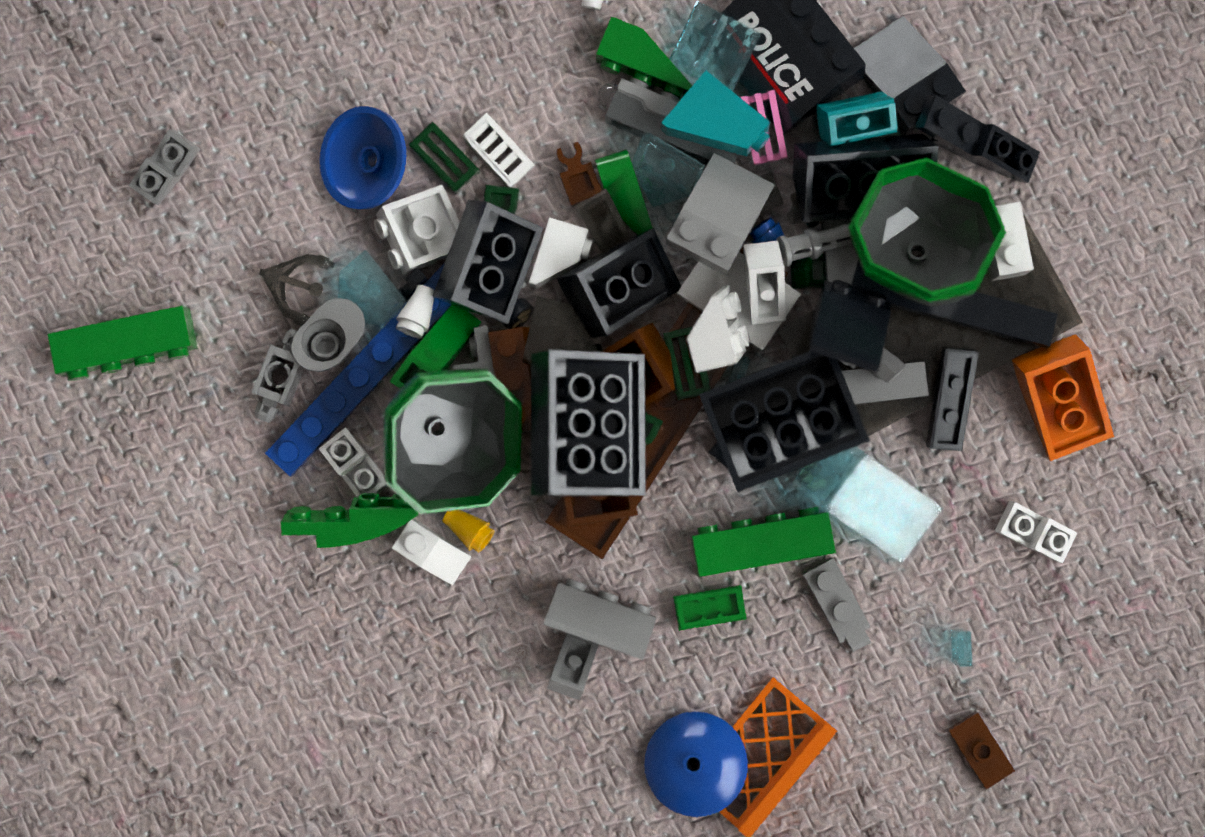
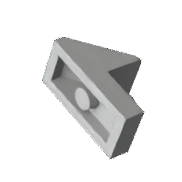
[452,326,495,376]
[547,633,599,700]

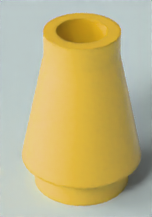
[442,510,495,553]

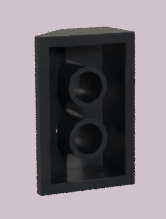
[432,200,543,324]

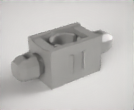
[252,329,305,423]

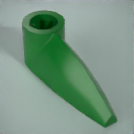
[595,149,653,235]

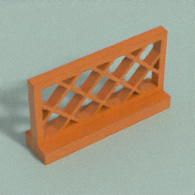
[696,677,838,837]

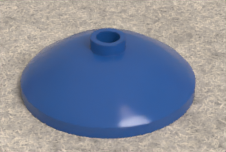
[320,106,407,210]
[644,712,748,817]

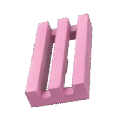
[741,90,788,166]

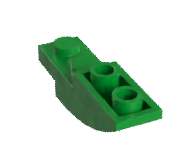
[280,493,419,548]

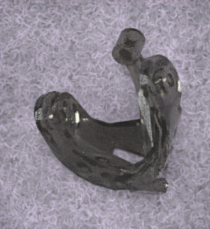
[258,254,335,326]

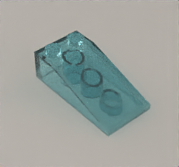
[792,447,943,563]

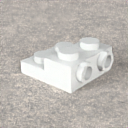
[374,185,460,276]

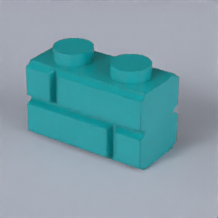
[816,92,898,146]

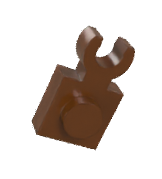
[557,142,603,207]

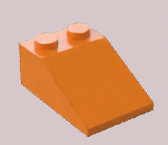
[1011,334,1114,461]

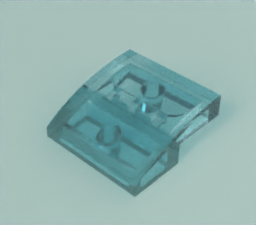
[669,1,762,92]

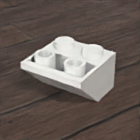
[687,284,750,372]

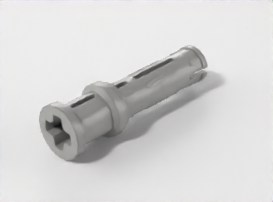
[776,223,853,267]

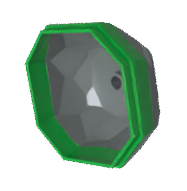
[848,158,1006,306]
[384,368,522,514]

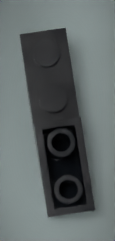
[916,95,1040,183]

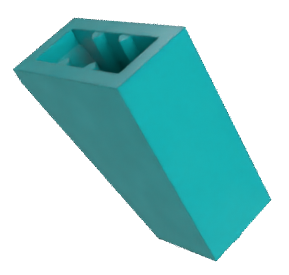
[661,70,770,157]

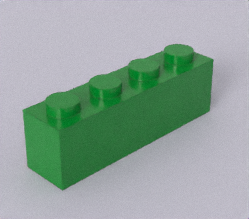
[47,305,198,381]
[691,507,836,577]

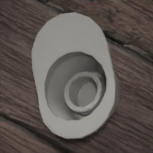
[291,298,365,372]

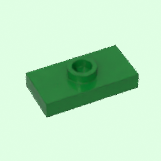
[673,585,747,631]

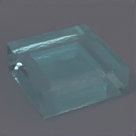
[951,629,972,667]

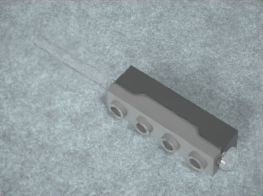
[598,78,793,179]

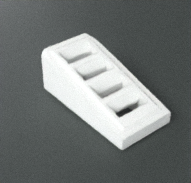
[462,113,535,188]

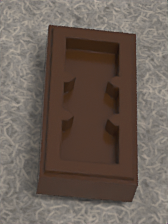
[947,711,1015,790]

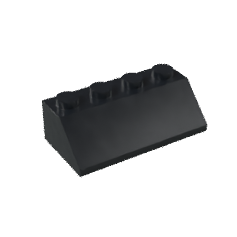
[792,134,939,222]

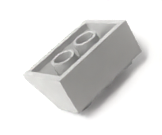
[543,578,656,660]

